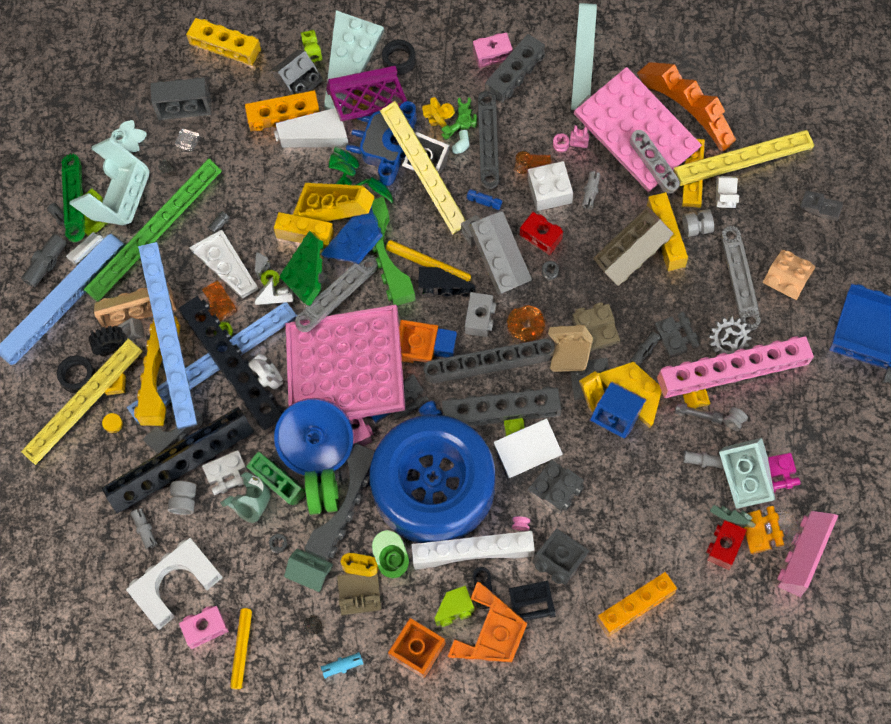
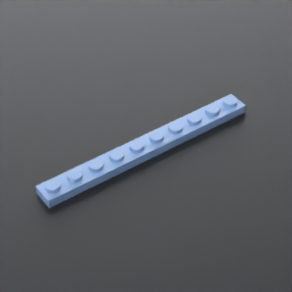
[138,242,198,429]
[127,302,297,424]

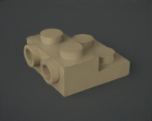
[572,302,620,351]

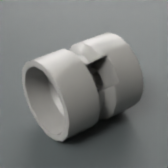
[682,209,714,237]
[168,481,197,515]

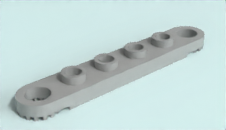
[721,226,761,331]
[295,255,378,332]

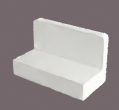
[66,232,103,267]

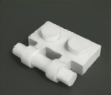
[202,450,246,495]

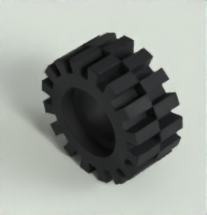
[89,326,125,356]

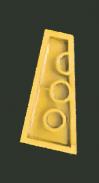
[293,183,375,222]

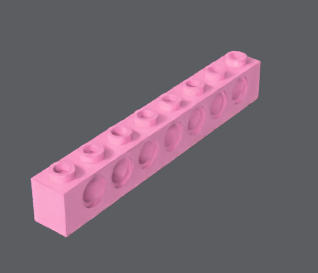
[657,336,814,398]

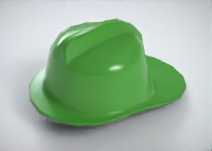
[372,530,409,578]

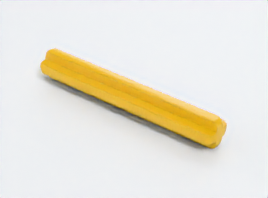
[230,608,252,690]

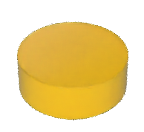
[102,413,123,434]

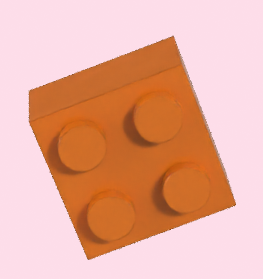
[388,618,446,679]

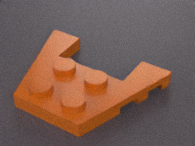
[448,582,527,662]

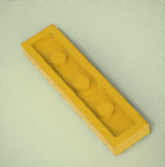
[682,139,705,208]

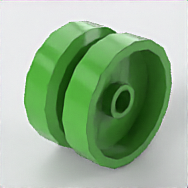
[305,468,339,515]

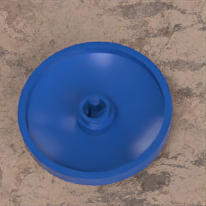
[274,398,354,476]

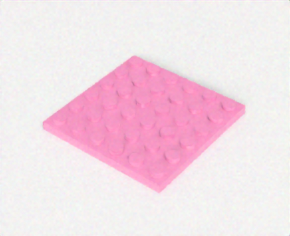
[286,305,405,419]

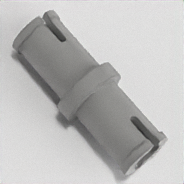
[582,171,601,210]
[683,451,723,469]
[130,508,157,550]

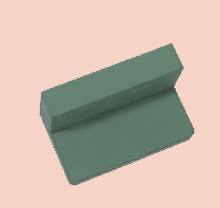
[284,549,333,592]

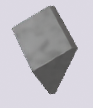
[402,132,450,174]

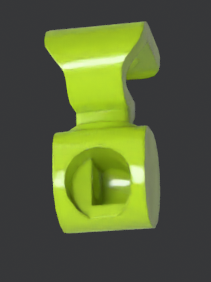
[301,30,323,62]

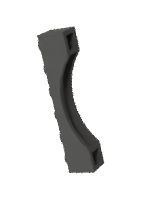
[304,443,375,562]

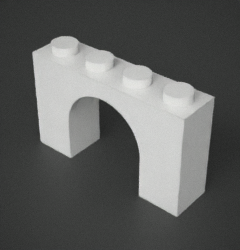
[126,538,223,630]

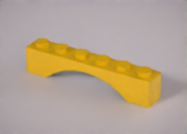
[134,316,180,426]

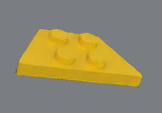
[598,362,662,428]

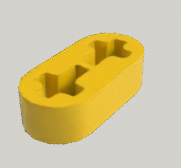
[341,553,379,577]

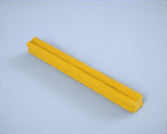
[386,240,471,282]

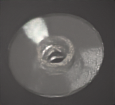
[766,511,800,551]

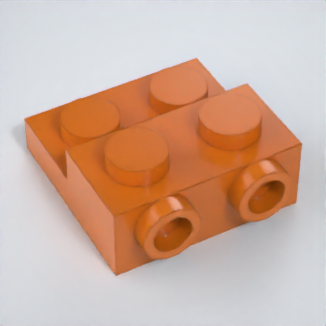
[399,320,438,363]

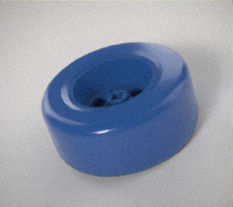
[369,415,495,543]

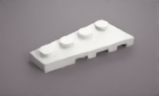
[189,230,258,299]

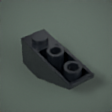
[418,267,475,297]

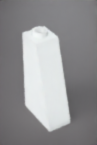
[274,108,349,147]

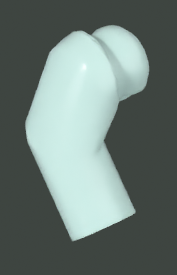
[452,130,470,154]

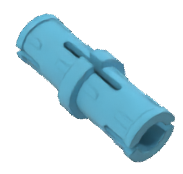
[320,652,363,679]

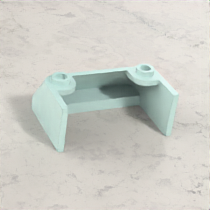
[70,138,149,225]

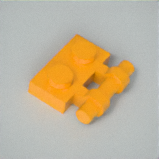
[744,506,784,555]

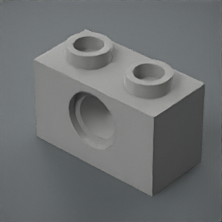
[465,292,496,337]

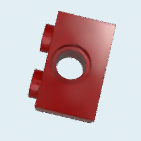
[520,212,563,255]
[706,520,747,570]

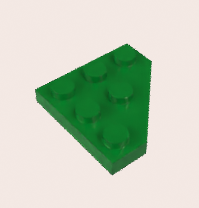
[279,231,323,306]

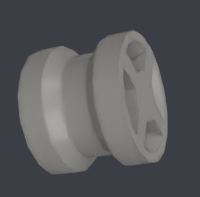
[723,407,748,431]

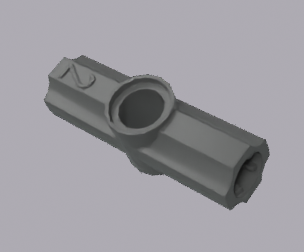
[21,234,67,287]

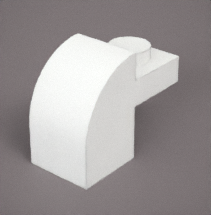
[716,176,739,208]

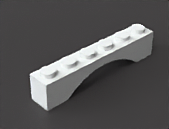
[412,531,535,570]

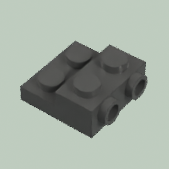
[528,459,584,515]
[532,528,590,585]

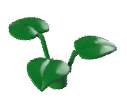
[329,146,393,204]

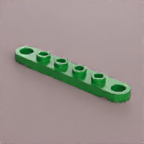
[61,153,85,242]

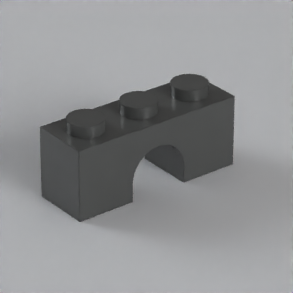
[143,408,204,455]

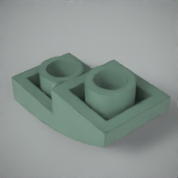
[710,505,756,528]

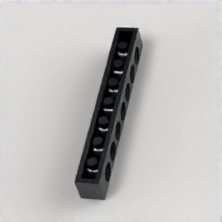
[178,296,284,435]
[101,407,254,514]

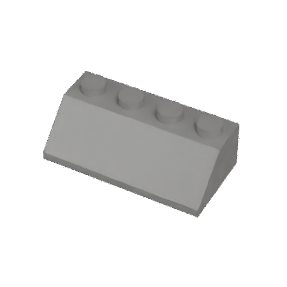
[468,211,532,295]

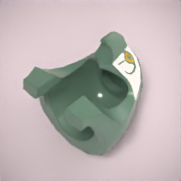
[220,472,271,523]

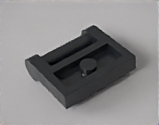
[508,580,556,621]

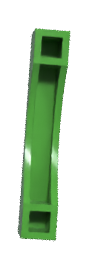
[372,197,416,306]

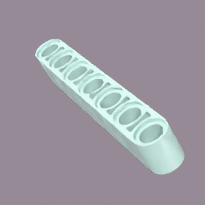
[571,3,597,110]

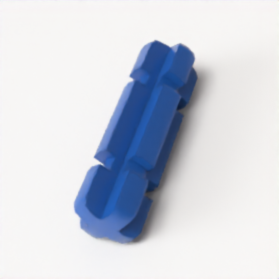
[467,189,502,210]

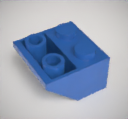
[590,382,646,439]

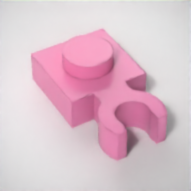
[570,125,589,148]

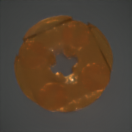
[507,305,545,343]

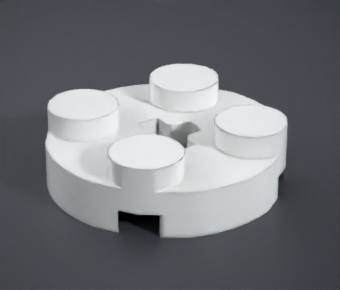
[249,354,283,389]

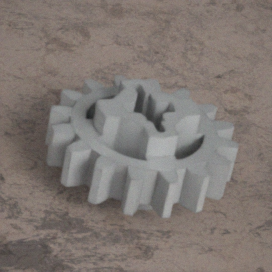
[708,316,751,354]

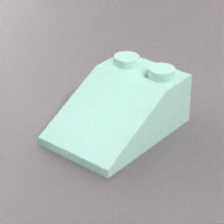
[719,438,775,509]

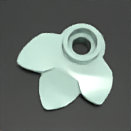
[111,120,147,152]

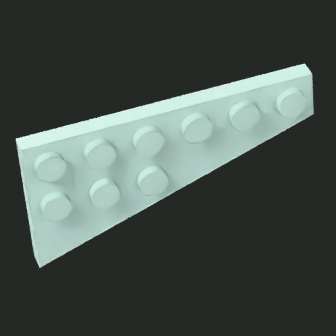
[324,11,384,112]

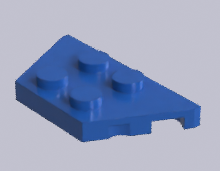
[321,205,383,264]

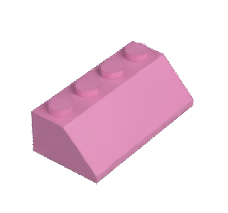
[777,511,838,597]

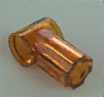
[514,151,551,174]

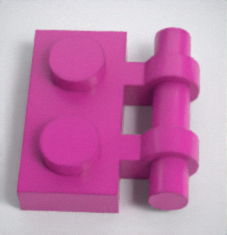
[768,453,800,492]

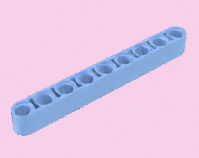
[0,234,125,365]

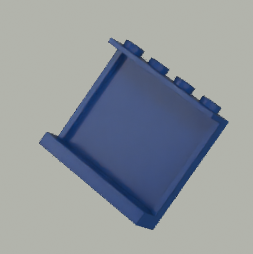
[829,284,891,369]

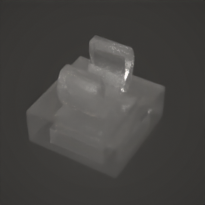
[175,128,200,152]

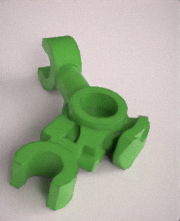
[441,97,477,140]

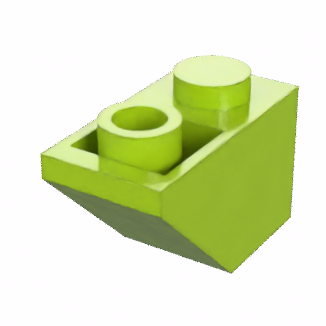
[434,585,474,627]

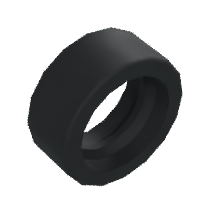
[382,39,416,75]
[56,355,95,394]

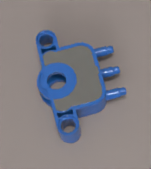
[346,101,417,186]

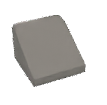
[255,252,270,280]
[118,317,145,341]

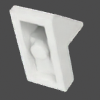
[255,277,294,305]

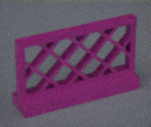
[326,66,407,121]

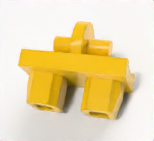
[422,97,454,128]

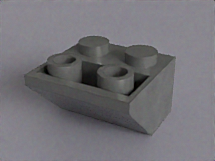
[270,50,324,95]

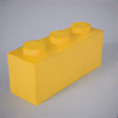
[273,212,334,248]

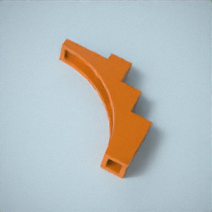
[637,62,736,151]

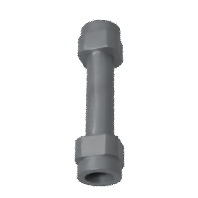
[675,402,723,425]

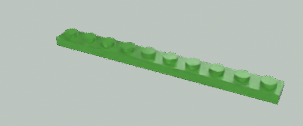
[83,158,222,302]

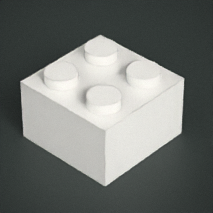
[528,161,573,211]

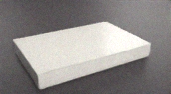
[493,419,563,478]

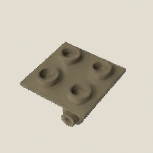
[337,574,381,616]

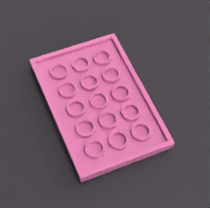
[574,67,702,193]

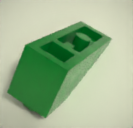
[246,451,306,506]

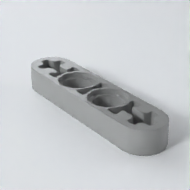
[630,130,680,194]

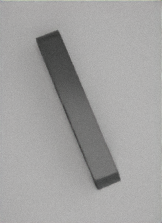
[424,339,554,384]

